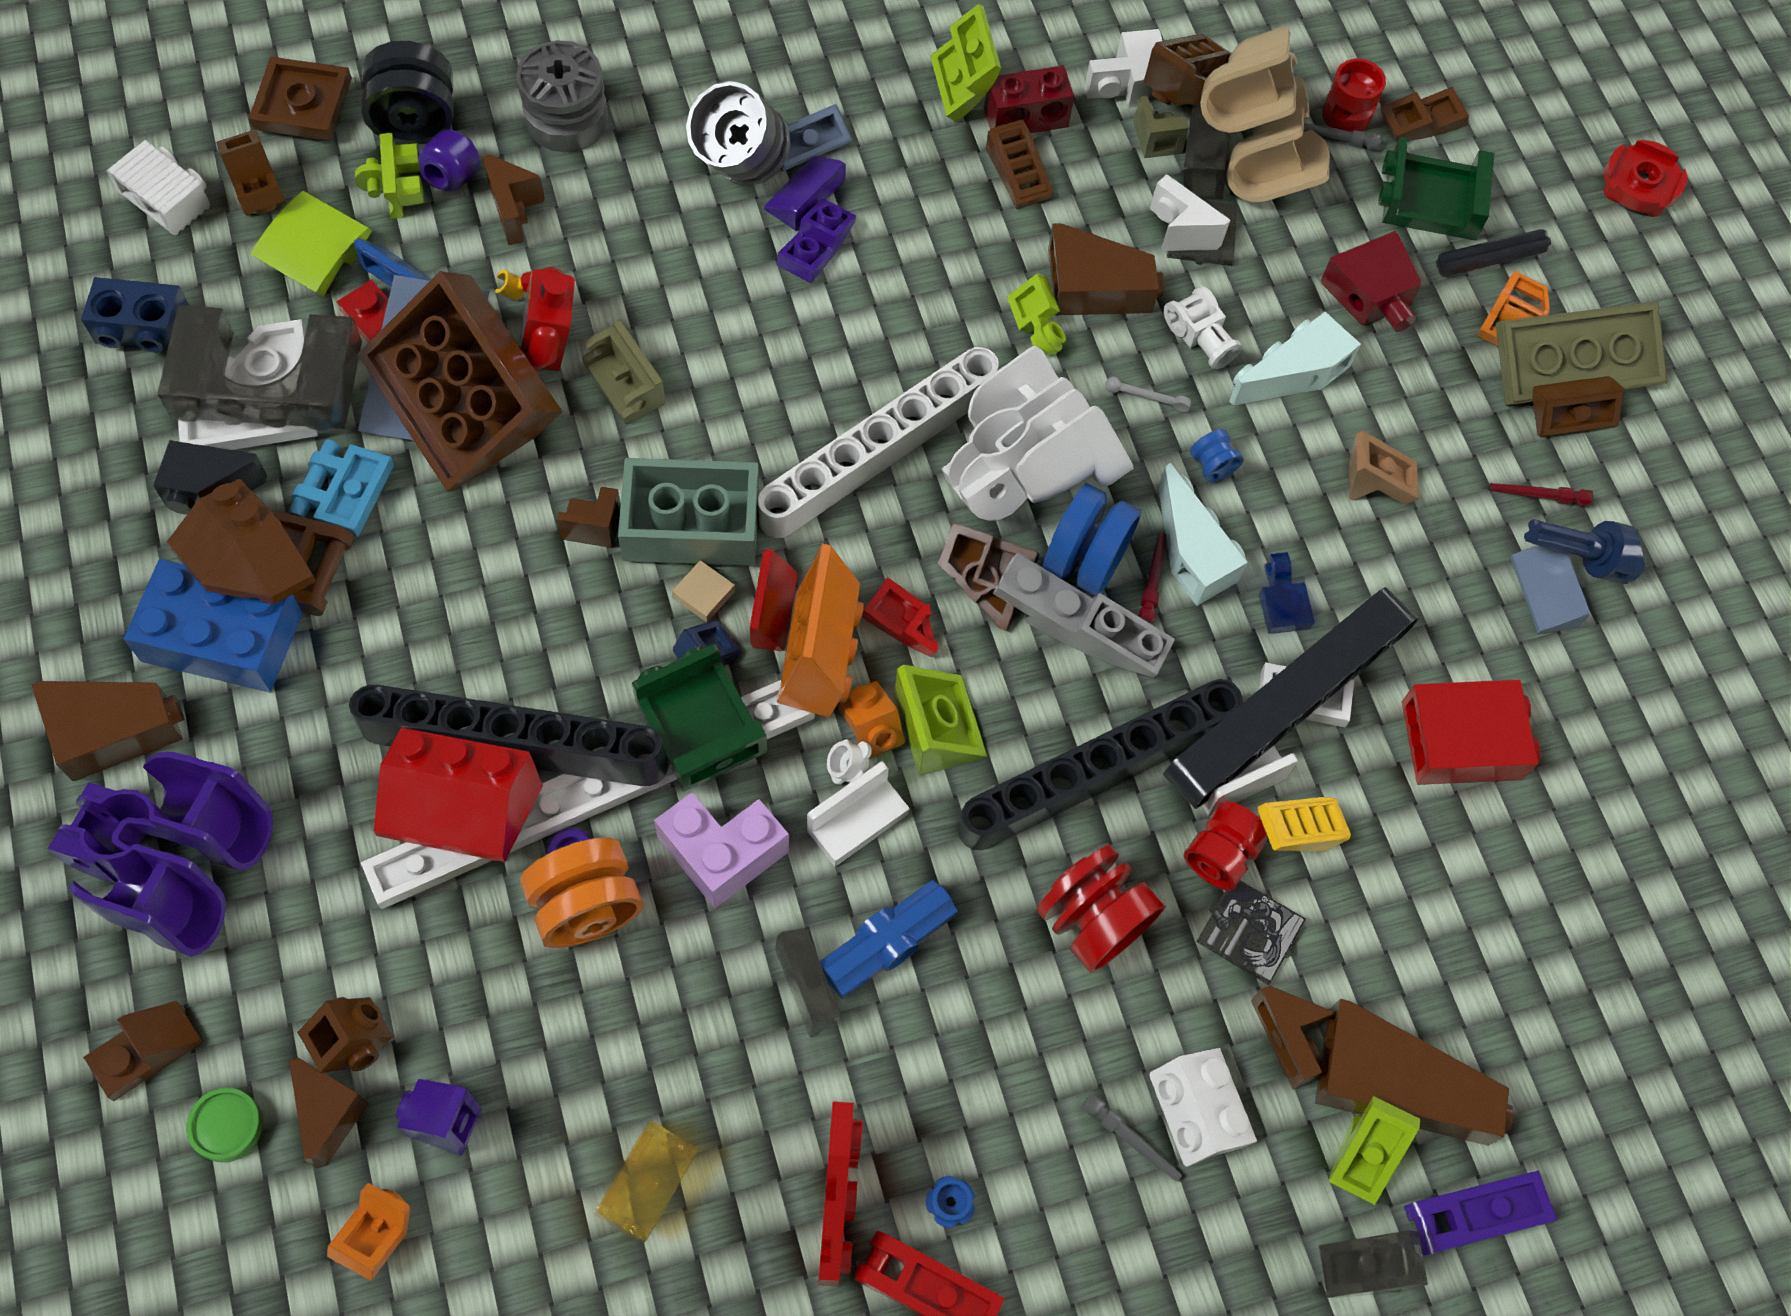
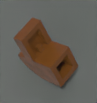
[216,129,286,216]

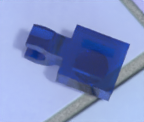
[1259,552,1315,634]

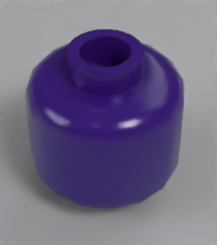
[418,129,480,192]

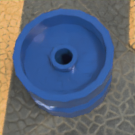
[1042,483,1142,596]

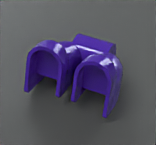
[47,752,273,957]

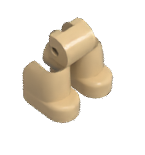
[1200,26,1330,203]

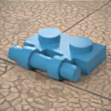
[288,439,394,538]

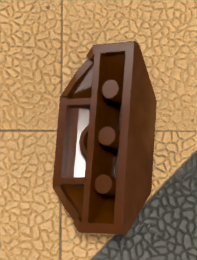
[1143,33,1232,105]
[167,479,316,604]

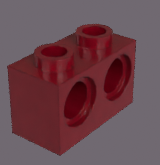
[984,65,1074,133]

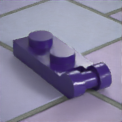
[1404,1170,1557,1257]

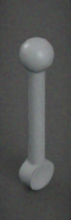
[1105,376,1191,412]

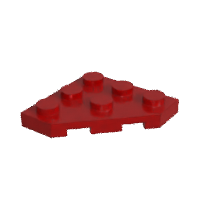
[818,1101,863,1287]

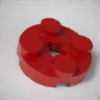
[1603,140,1688,217]

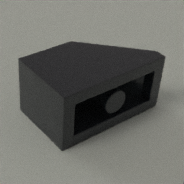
[153,440,267,515]

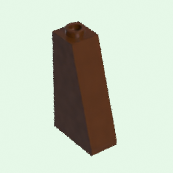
[1315,999,1514,1146]

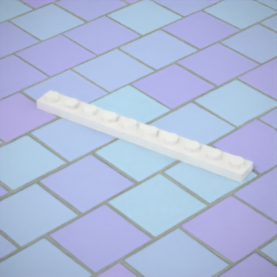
[361,680,815,909]

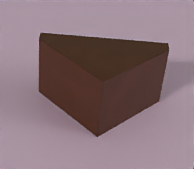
[289,1058,369,1169]

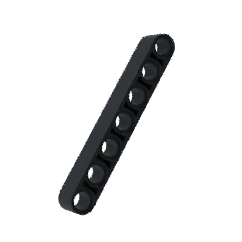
[1163,587,1419,809]
[958,679,1243,851]
[349,684,668,786]

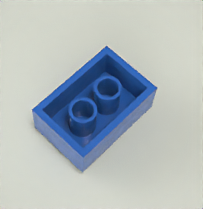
[123,559,303,693]

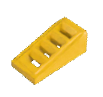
[1257,797,1351,852]

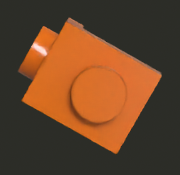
[837,681,905,759]
[327,1183,411,1281]

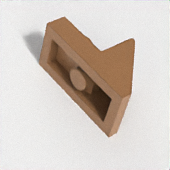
[1348,430,1419,505]

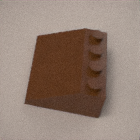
[357,271,563,492]

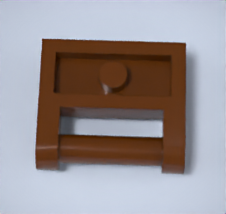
[274,511,355,616]

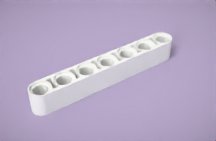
[758,347,999,538]

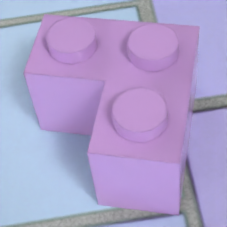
[654,792,789,909]

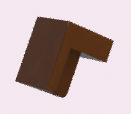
[556,487,621,548]

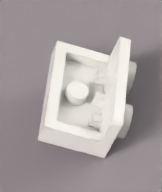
[1150,1048,1257,1166]

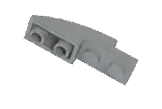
[993,552,1175,678]

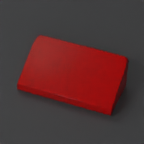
[749,549,797,651]

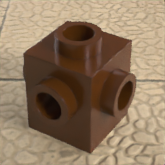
[297,997,393,1073]

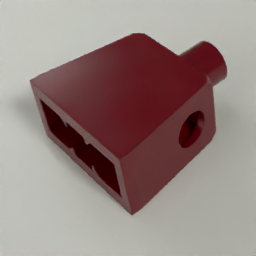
[1320,231,1421,332]

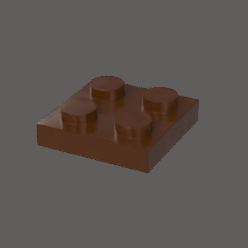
[249,56,352,141]

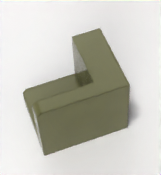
[1133,96,1189,158]

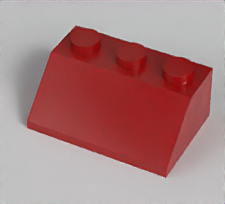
[373,728,543,862]

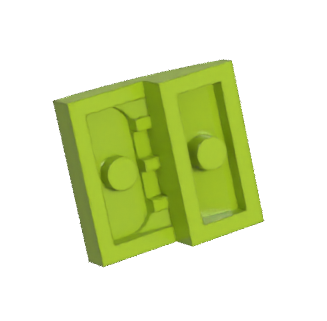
[930,3,1001,122]
[250,191,372,297]

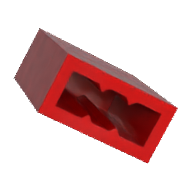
[1401,680,1540,785]

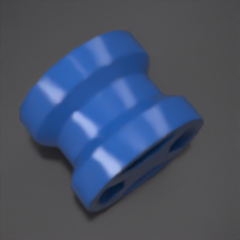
[1190,429,1244,482]

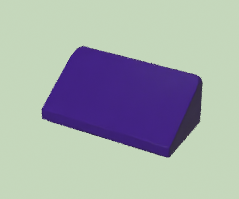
[764,156,846,230]

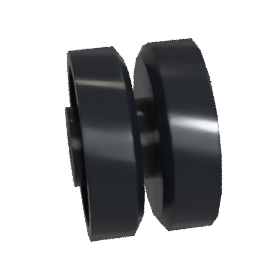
[361,41,454,144]

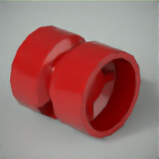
[1322,58,1386,132]
[1183,801,1269,891]

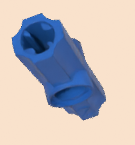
[818,880,958,999]

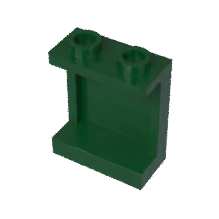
[1378,137,1495,241]
[632,644,767,792]

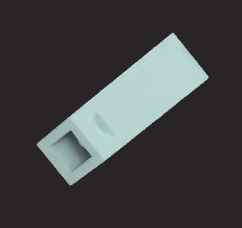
[1229,312,1361,405]
[1158,463,1248,606]

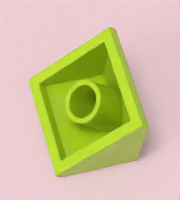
[894,665,987,775]

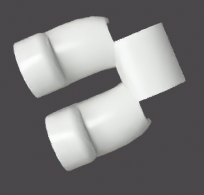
[942,346,1134,521]

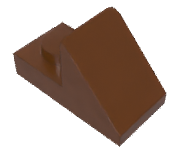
[482,155,545,245]
[1251,985,1333,1090]
[83,1001,203,1101]

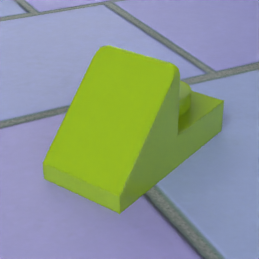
[1329,1096,1420,1205]

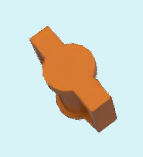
[1477,270,1550,346]

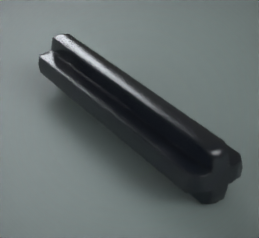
[1436,229,1551,277]

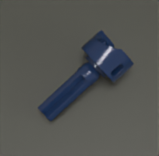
[1524,519,1645,584]

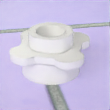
[827,739,871,785]

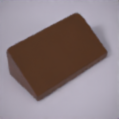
[1533,376,1625,437]

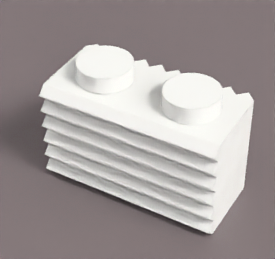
[106,140,210,235]

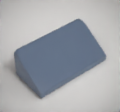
[780,104,853,172]
[1510,545,1590,634]

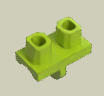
[355,133,424,219]

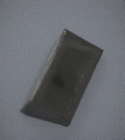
[775,928,841,1037]

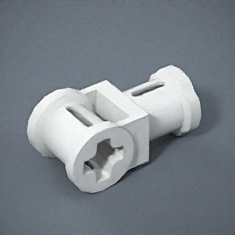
[1164,286,1243,370]

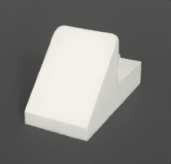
[1150,174,1230,251]

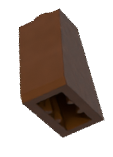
[1048,223,1164,316]
[31,681,185,781]

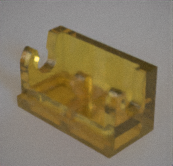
[593,1120,699,1242]

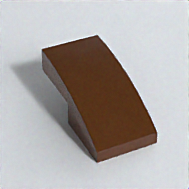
[1380,87,1469,141]

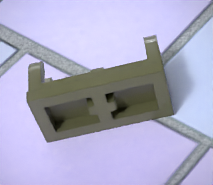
[582,319,665,425]

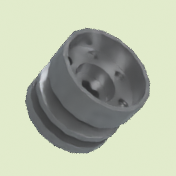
[516,40,608,153]
[686,81,791,186]

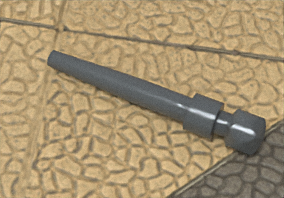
[1303,123,1383,151]
[1083,1094,1182,1182]

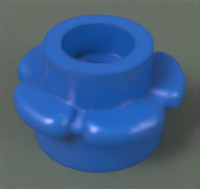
[926,1176,975,1228]

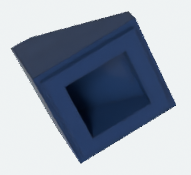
[673,619,742,666]

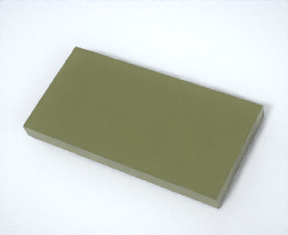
[1496,301,1667,405]

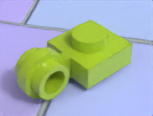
[1007,273,1066,356]

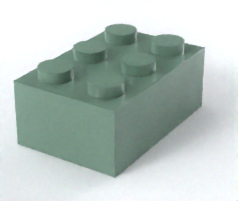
[618,458,759,566]

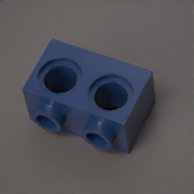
[81,277,191,353]

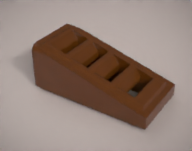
[986,120,1054,209]

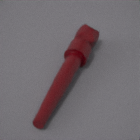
[1489,483,1593,507]
[1138,533,1166,625]

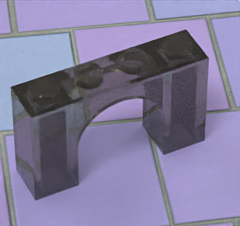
[157,305,362,431]

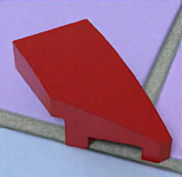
[862,577,939,657]

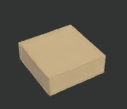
[672,560,735,623]

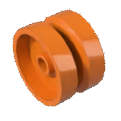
[519,837,644,949]

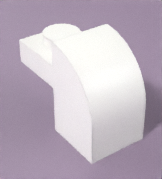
[1084,29,1162,108]

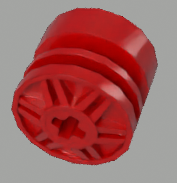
[1036,844,1167,973]

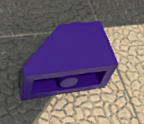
[396,1079,482,1156]

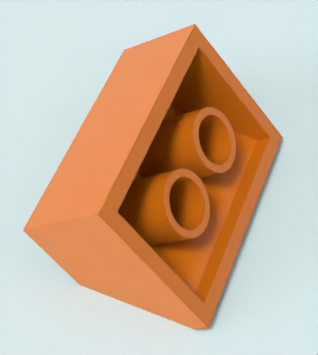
[777,543,864,717]

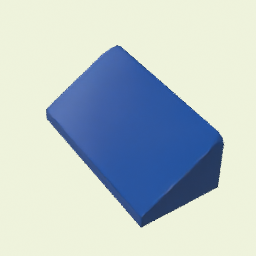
[354,238,432,287]

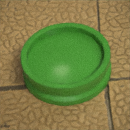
[186,1088,264,1163]

